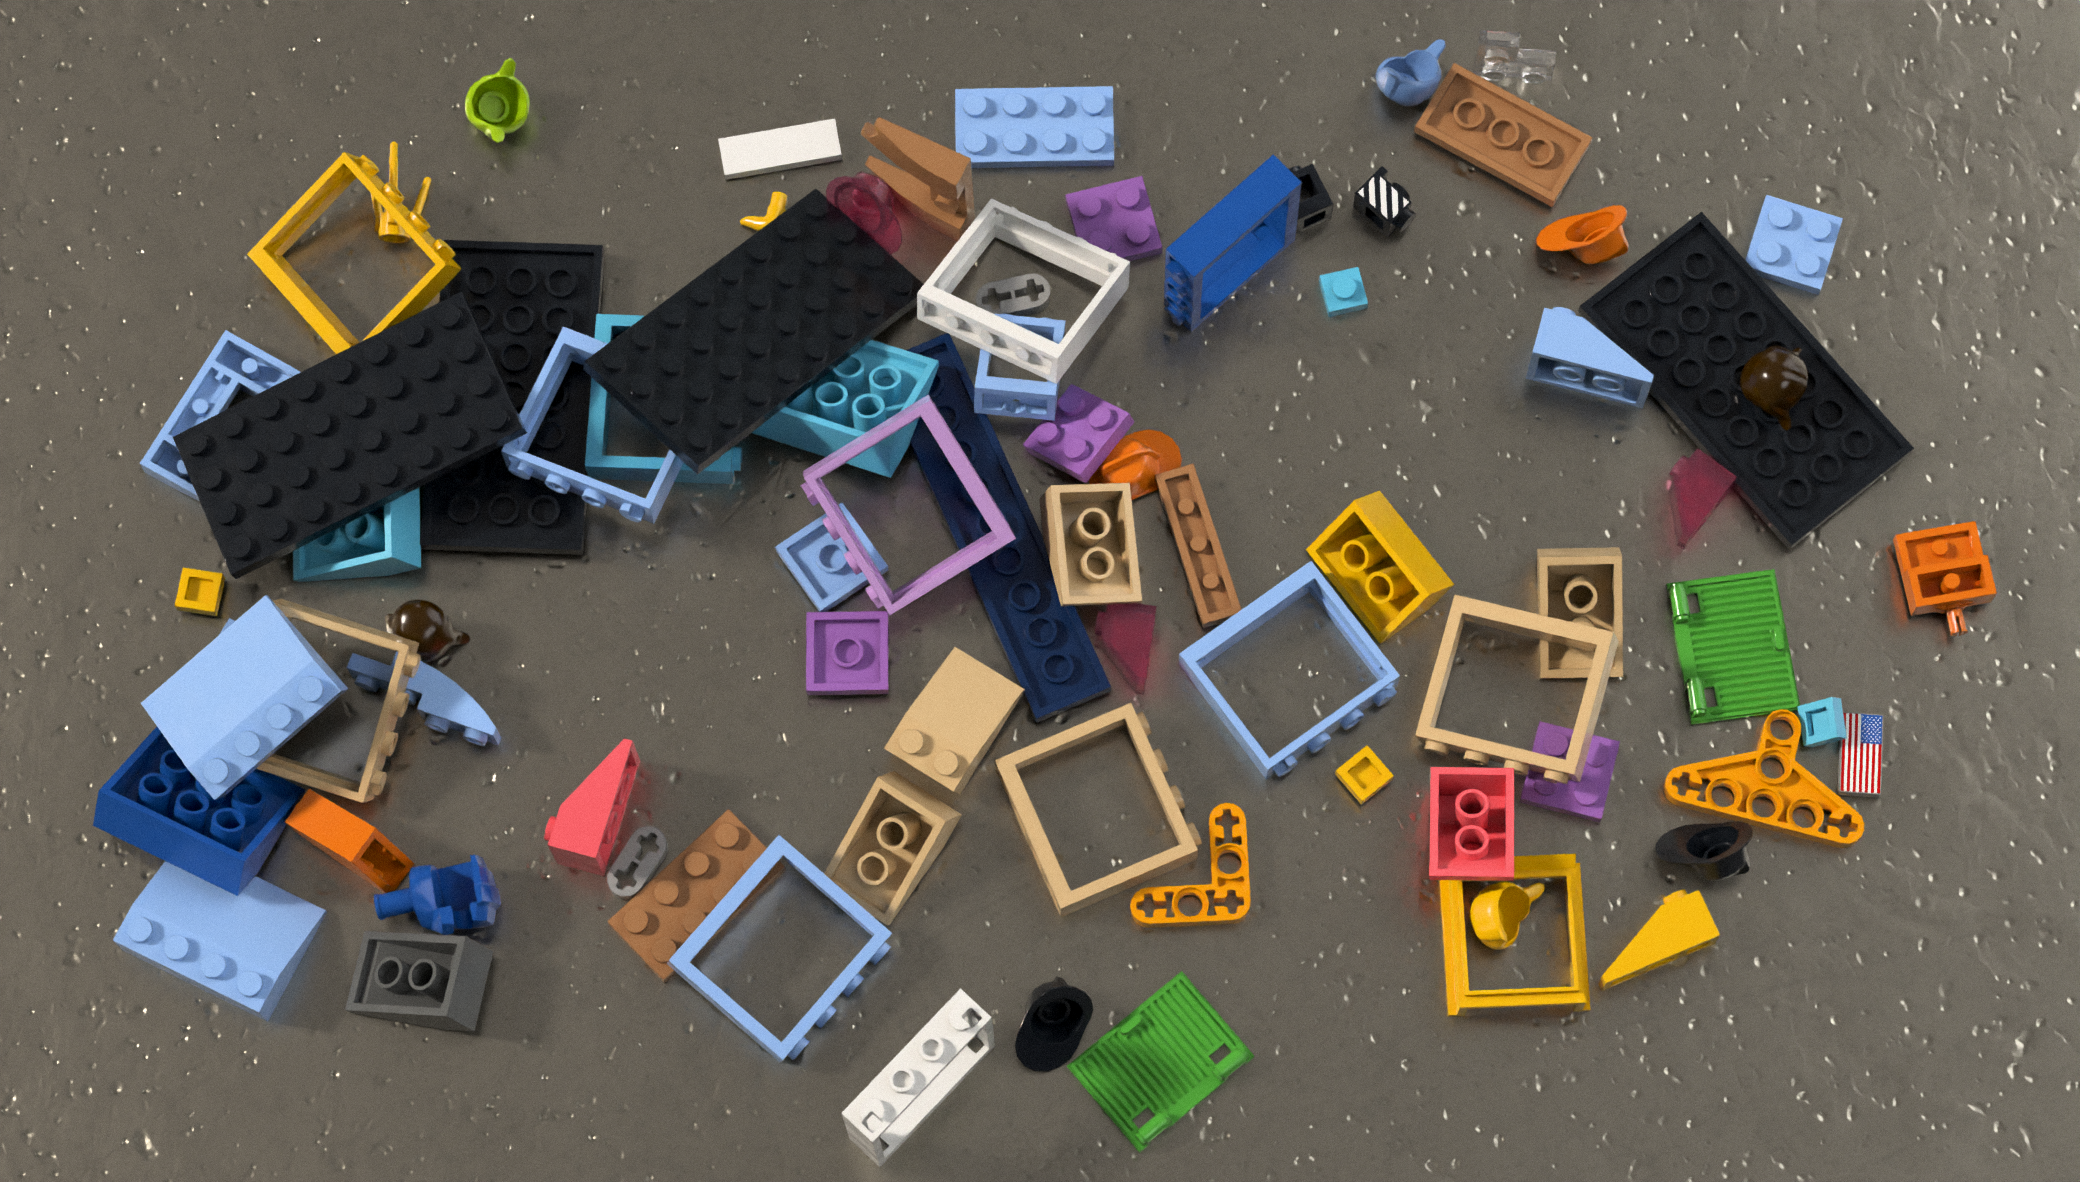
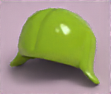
[464,58,530,143]

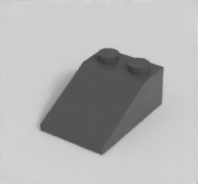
[345,931,493,1031]

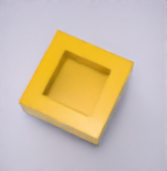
[174,567,225,616]
[1335,745,1394,805]

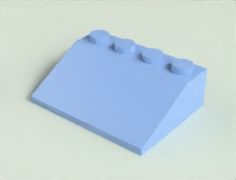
[141,595,348,800]
[113,861,327,1022]

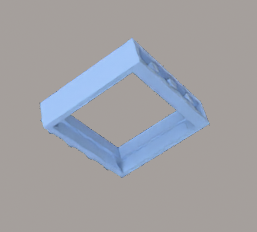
[501,327,684,524]
[1179,561,1400,780]
[667,835,892,1062]

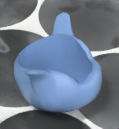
[1375,39,1446,107]

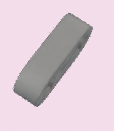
[976,274,1051,316]
[607,826,668,901]

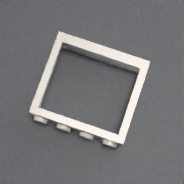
[917,199,1130,384]
[841,988,995,1167]

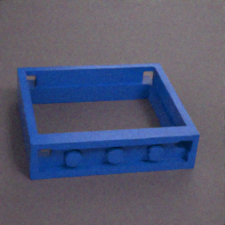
[1164,154,1302,332]

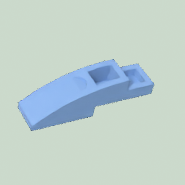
[346,651,501,746]

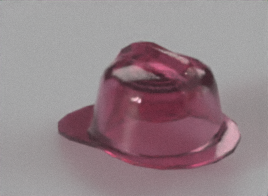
[826,171,902,255]

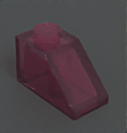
[1669,448,1737,550]
[1095,603,1157,695]

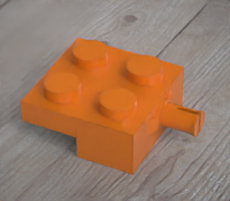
[1893,521,1997,636]

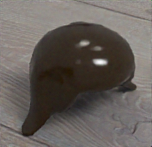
[1740,346,1808,431]
[384,600,470,663]

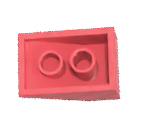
[544,738,640,876]
[1429,767,1514,881]

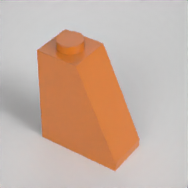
[285,789,415,893]

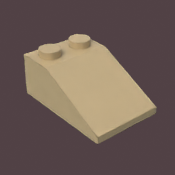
[1039,483,1142,606]
[1537,547,1623,678]
[884,647,1025,795]
[824,771,962,926]

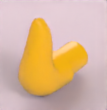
[740,192,787,231]

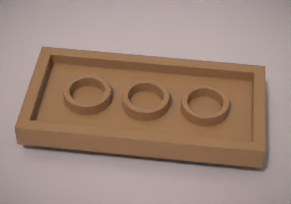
[1414,63,1593,207]
[607,809,786,983]

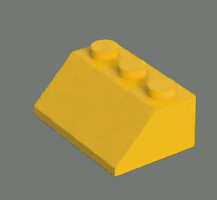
[1306,491,1455,644]

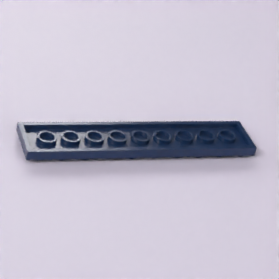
[906,333,1111,723]

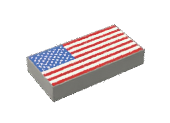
[1837,712,1884,798]

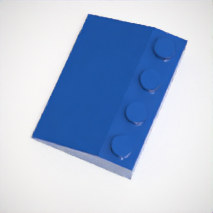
[93,727,305,896]

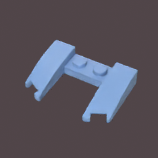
[140,330,301,501]

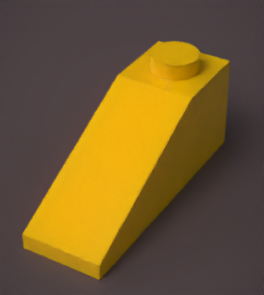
[1598,889,1720,991]

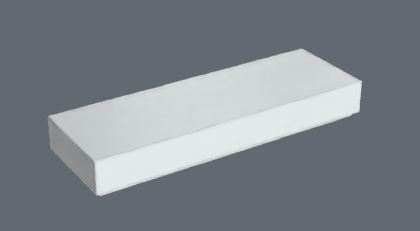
[718,119,842,180]

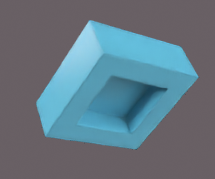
[1319,267,1368,317]
[1797,697,1847,748]

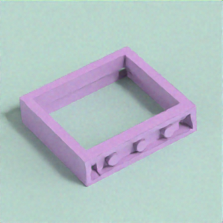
[801,394,1016,615]

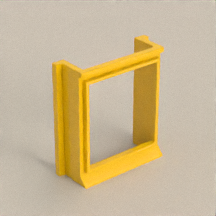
[1439,854,1591,1017]

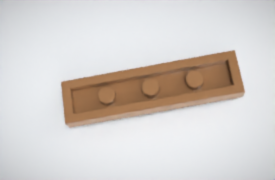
[1155,463,1242,628]

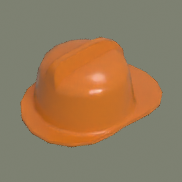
[1536,205,1629,264]
[1089,429,1182,500]

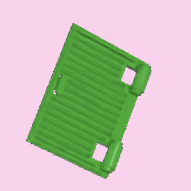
[1666,569,1800,725]
[1067,971,1255,1153]

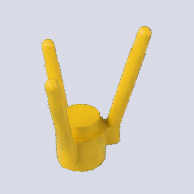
[371,141,431,243]

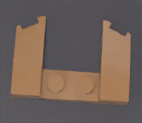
[861,117,975,242]

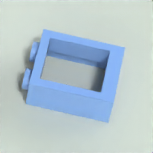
[974,313,1066,421]

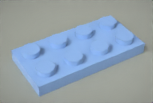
[955,86,1114,168]

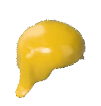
[1469,881,1545,950]

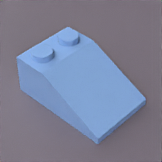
[1526,307,1654,409]

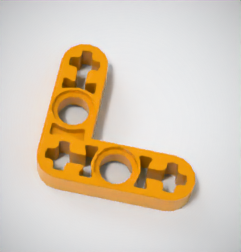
[1130,803,1251,928]

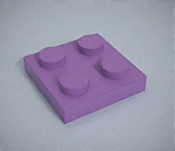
[1065,176,1163,261]
[1023,384,1135,483]
[806,611,889,695]
[1520,721,1620,823]

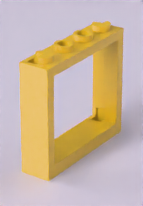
[247,152,461,354]

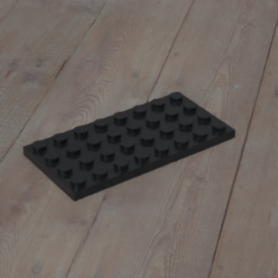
[584,188,924,474]
[1578,211,1914,550]
[420,240,605,555]
[173,292,527,579]

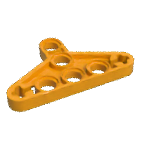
[1663,709,1864,848]

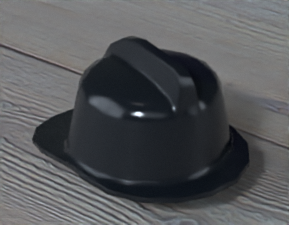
[1656,821,1753,881]
[1015,976,1093,1071]

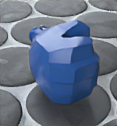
[374,855,501,935]

